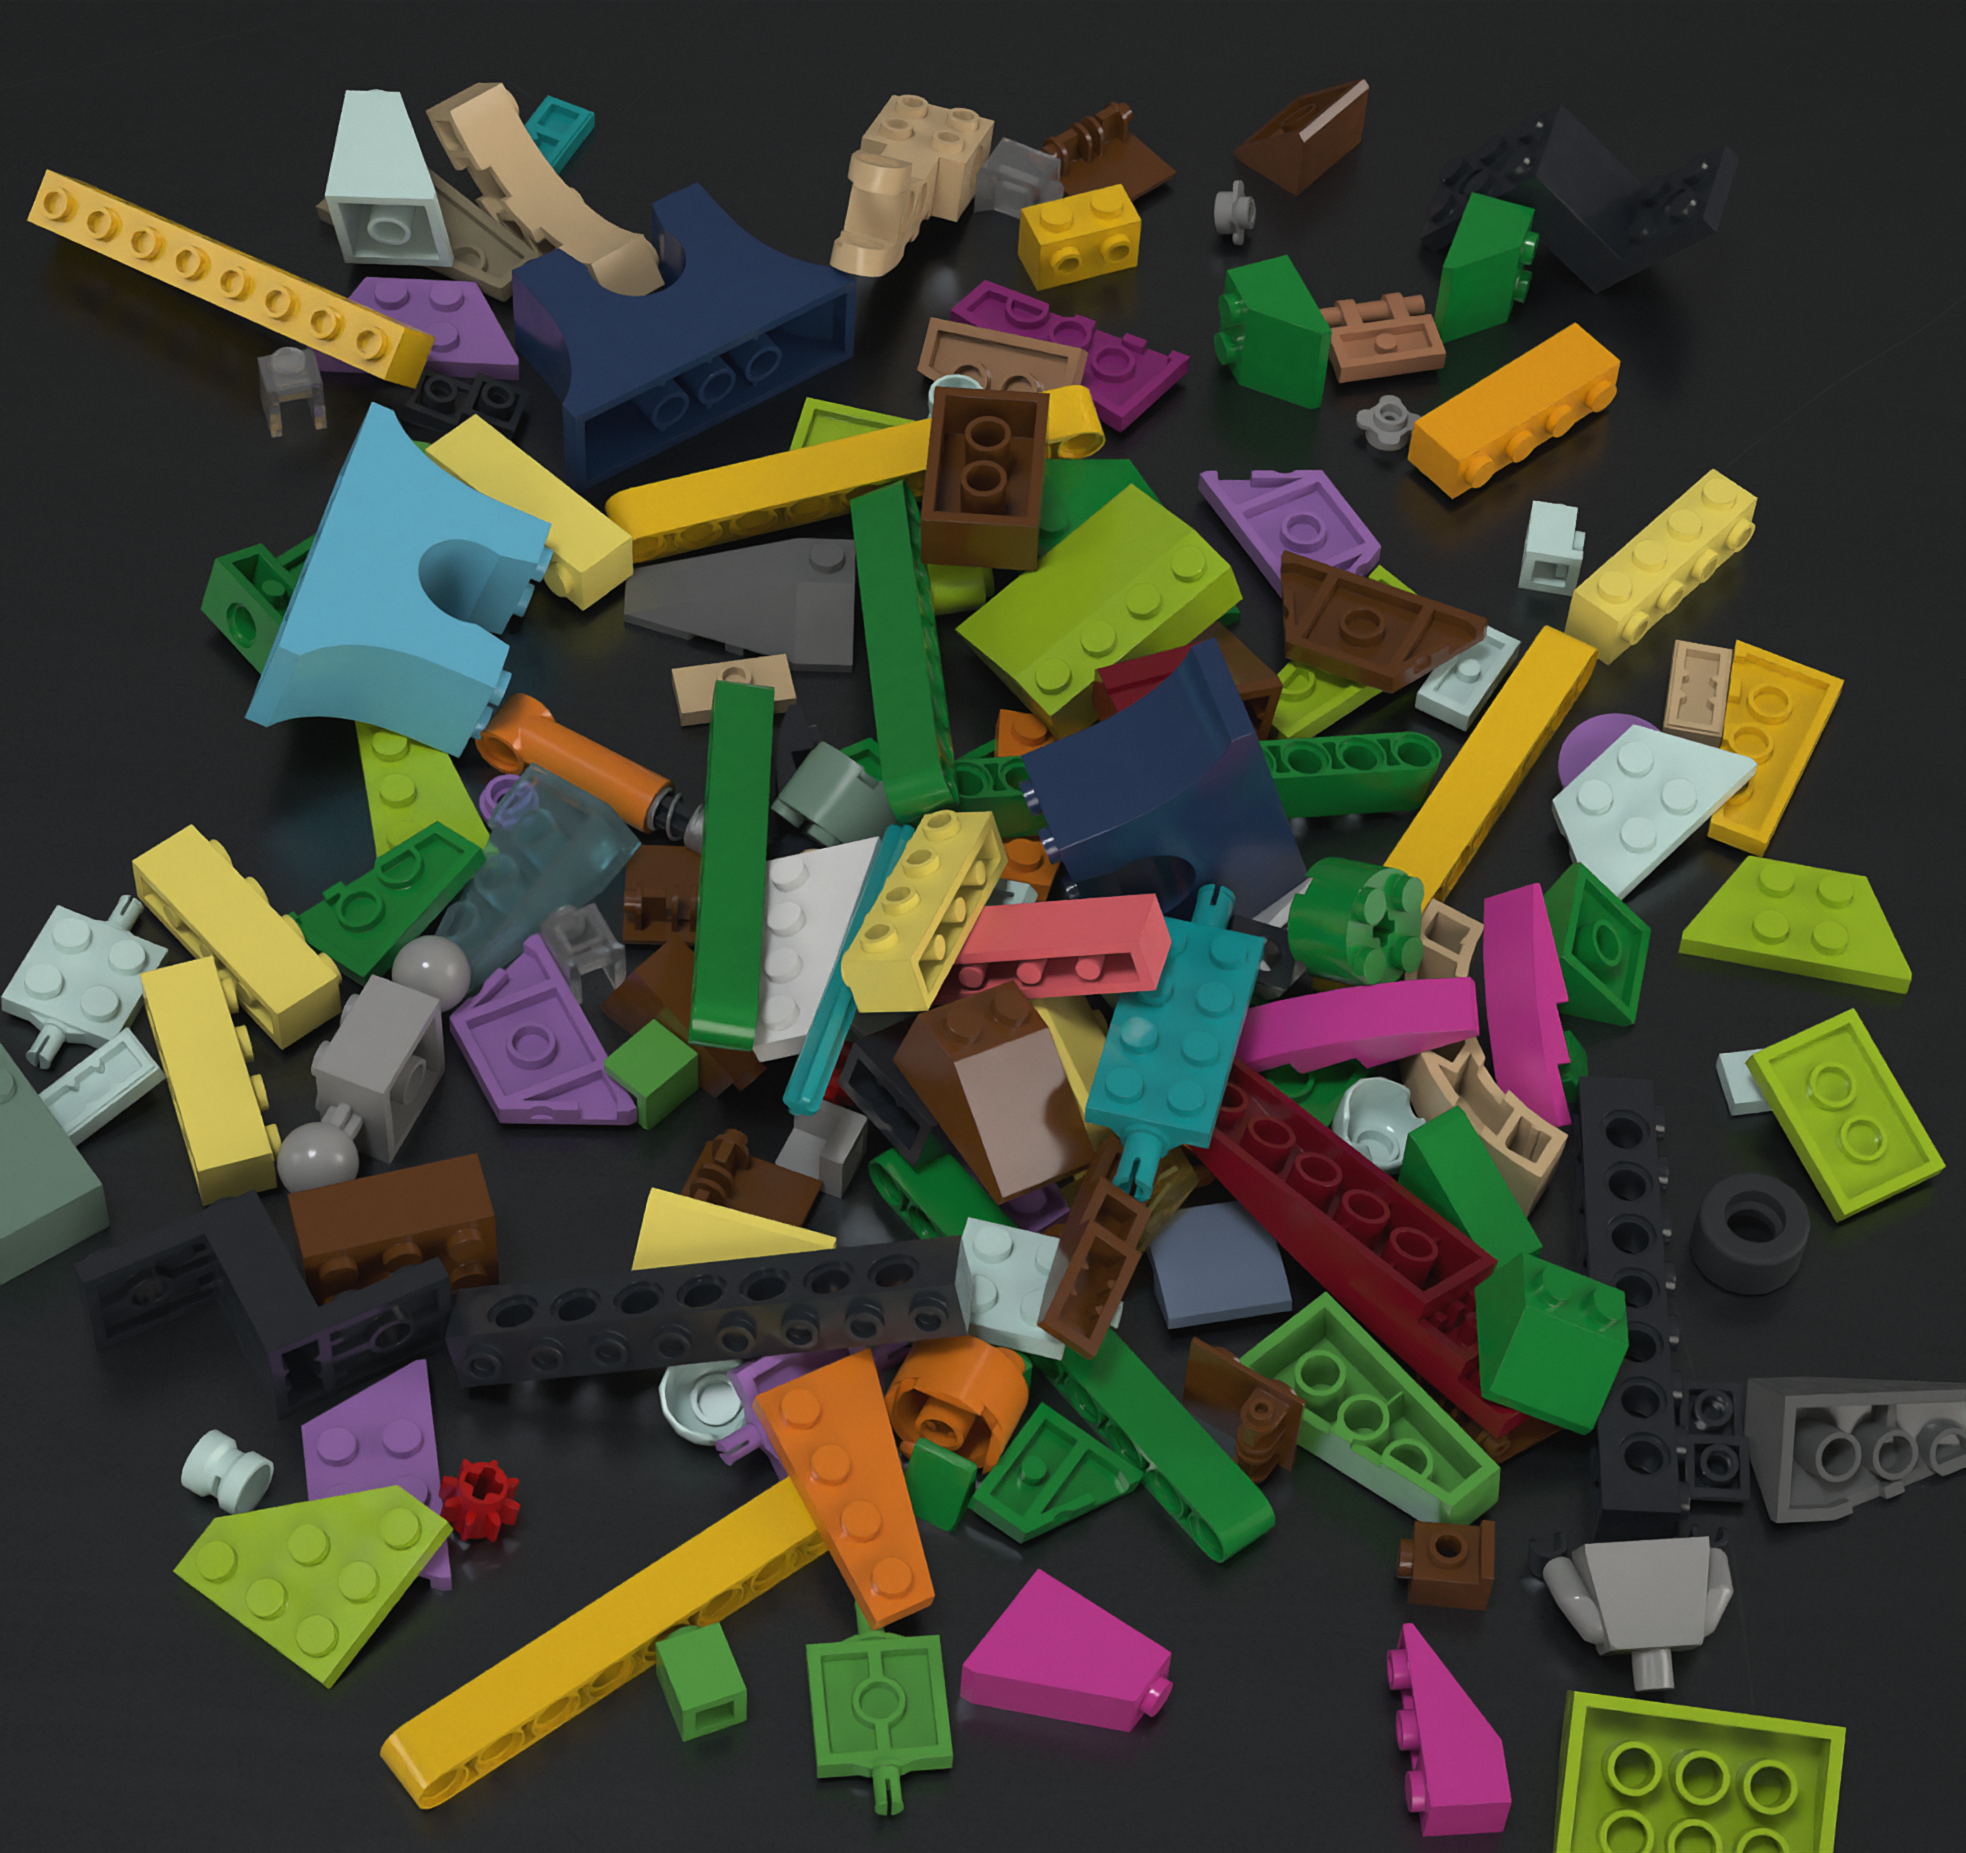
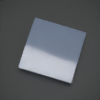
[1140,1201,1292,1329]

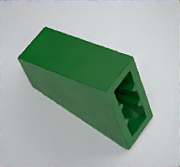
[1398,1105,1543,1273]

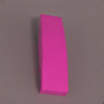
[1483,883,1572,1128]
[1235,977,1479,1074]

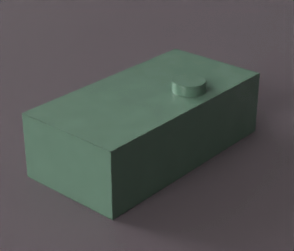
[0,1043,110,1285]

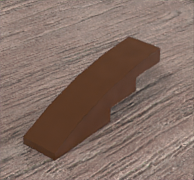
[1037,1135,1162,1360]

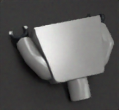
[1528,1524,1733,1693]

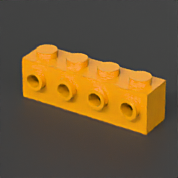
[1408,323,1621,499]

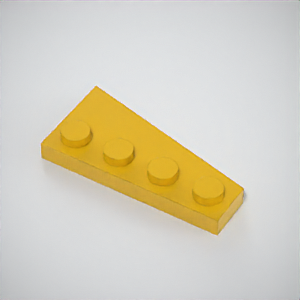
[1707,640,1844,857]

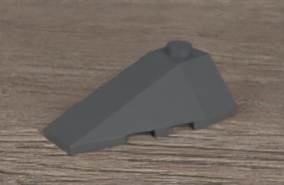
[624,538,856,673]
[1744,1376,1966,1523]

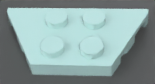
[1551,724,1758,900]

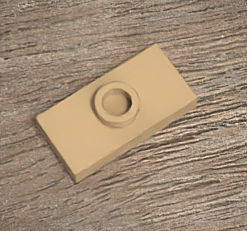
[1662,640,1733,749]
[672,654,797,726]

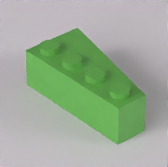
[1239,1292,1500,1525]

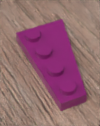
[950,280,1190,433]

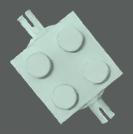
[1,895,168,1069]
[962,1217,1124,1360]

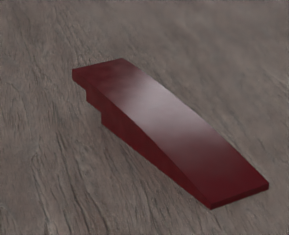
[1187,1055,1533,1439]

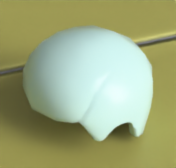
[1332,1077,1426,1175]
[659,1359,746,1446]

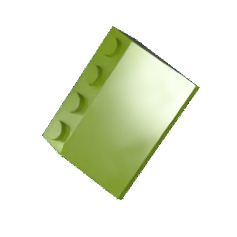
[955,483,1243,740]
[1553,1690,1846,1853]

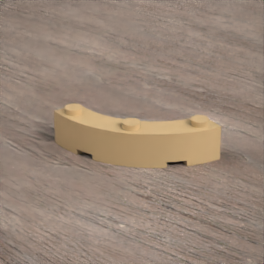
[426,83,664,296]
[1397,898,1568,1218]

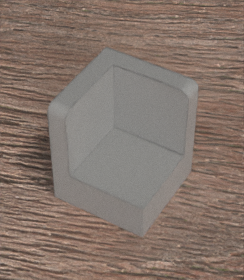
[775,1099,868,1199]

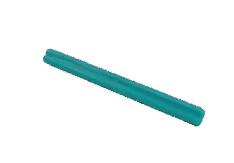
[782,824,915,1117]

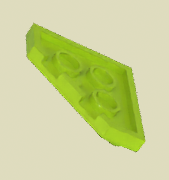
[173,1485,454,1690]

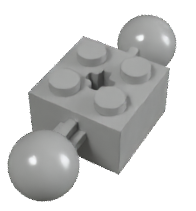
[277,935,471,1193]

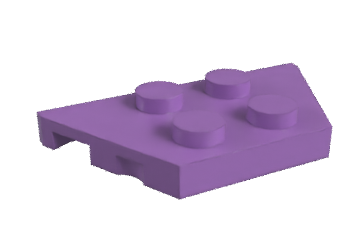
[304,277,520,380]
[1198,470,1381,599]
[449,933,637,1125]
[301,1359,452,1591]

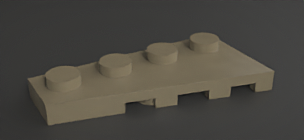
[316,167,541,302]

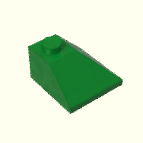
[1543,862,1651,1027]

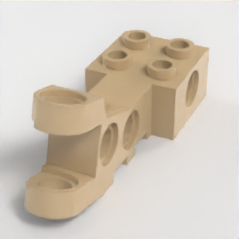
[830,95,994,277]

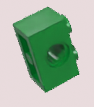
[200,543,297,674]

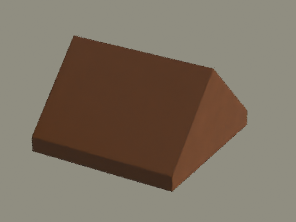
[1233,78,1369,196]

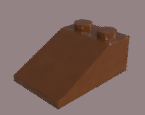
[892,980,1095,1205]

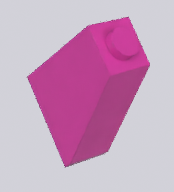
[960,1568,1173,1732]

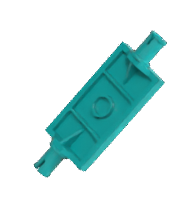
[1085,884,1265,1202]

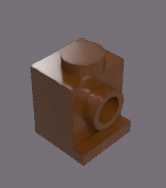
[1396,1520,1495,1611]

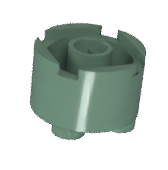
[770,741,904,849]

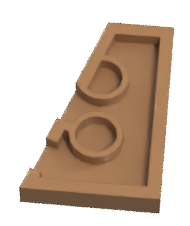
[917,317,1088,393]

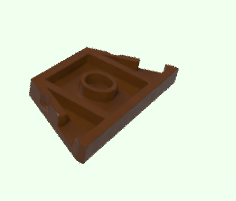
[1280,550,1488,694]

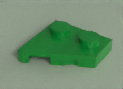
[967,1402,1145,1544]

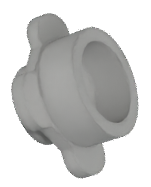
[1214,180,1256,245]
[1356,395,1421,451]

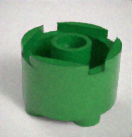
[1288,857,1424,986]

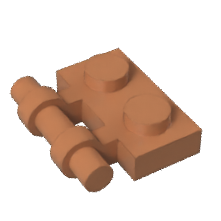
[1319,292,1446,383]

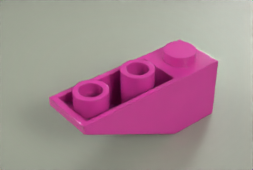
[1387,1623,1512,1837]

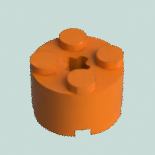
[884,1335,1029,1474]

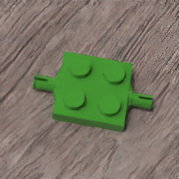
[806,1601,953,1815]

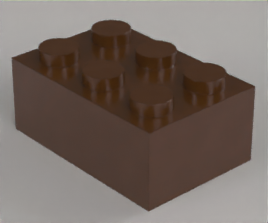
[921,386,1050,571]
[287,1153,499,1307]

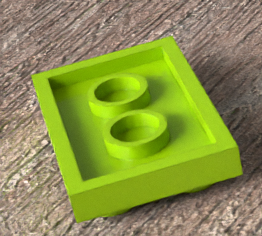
[1745,1008,1946,1223]

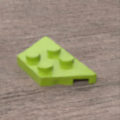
[1678,856,1912,994]

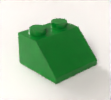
[1434,192,1540,344]
[1214,255,1332,409]
[1475,1252,1629,1436]

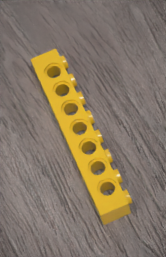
[27,169,436,389]

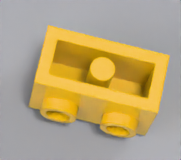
[1018,184,1142,291]

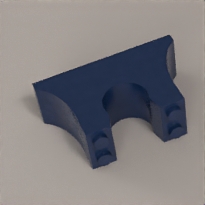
[512,182,856,494]
[1019,637,1309,922]

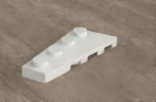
[753,836,881,1062]

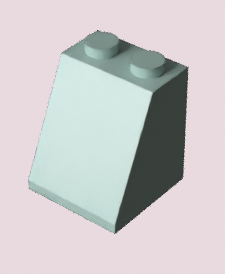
[325,89,454,267]

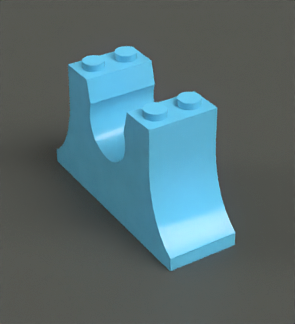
[245,402,553,758]

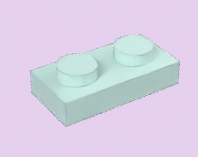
[1415,626,1521,732]

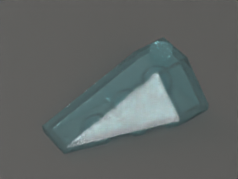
[435,762,642,996]

